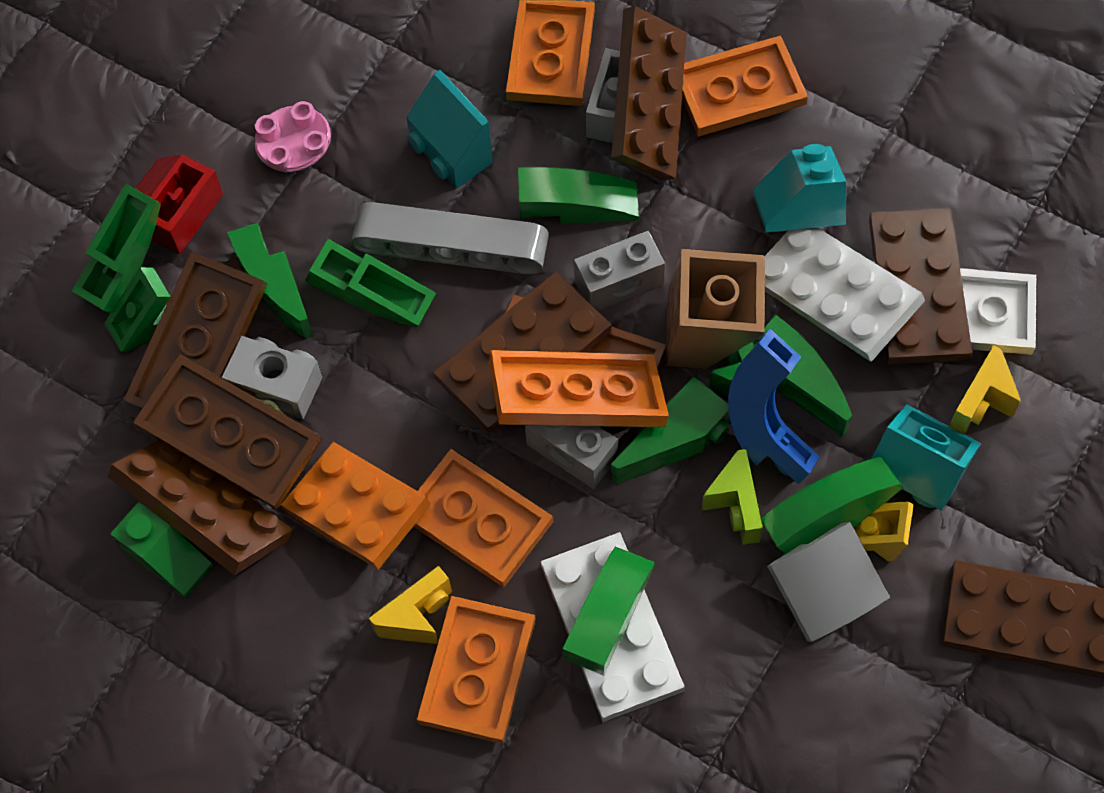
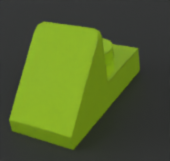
[702,449,763,545]

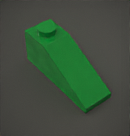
[611,377,732,484]

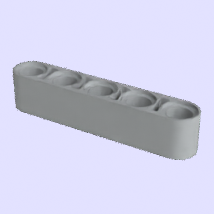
[351,202,549,275]

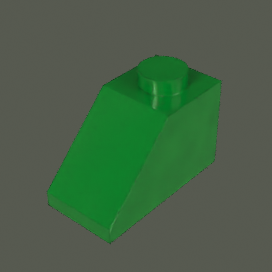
[110,502,213,599]

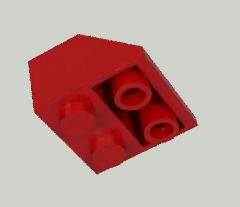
[135,154,224,255]

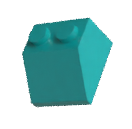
[406,70,493,189]
[753,144,846,233]
[871,404,981,511]

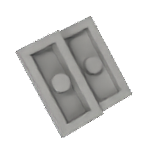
[767,522,890,642]

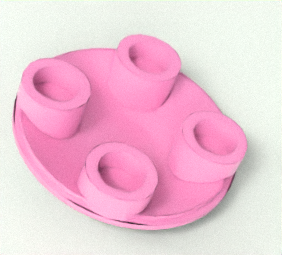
[254,101,331,172]

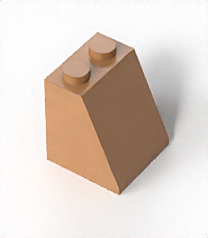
[666,249,765,369]

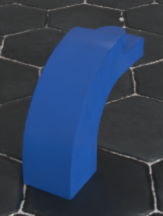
[728,329,820,484]

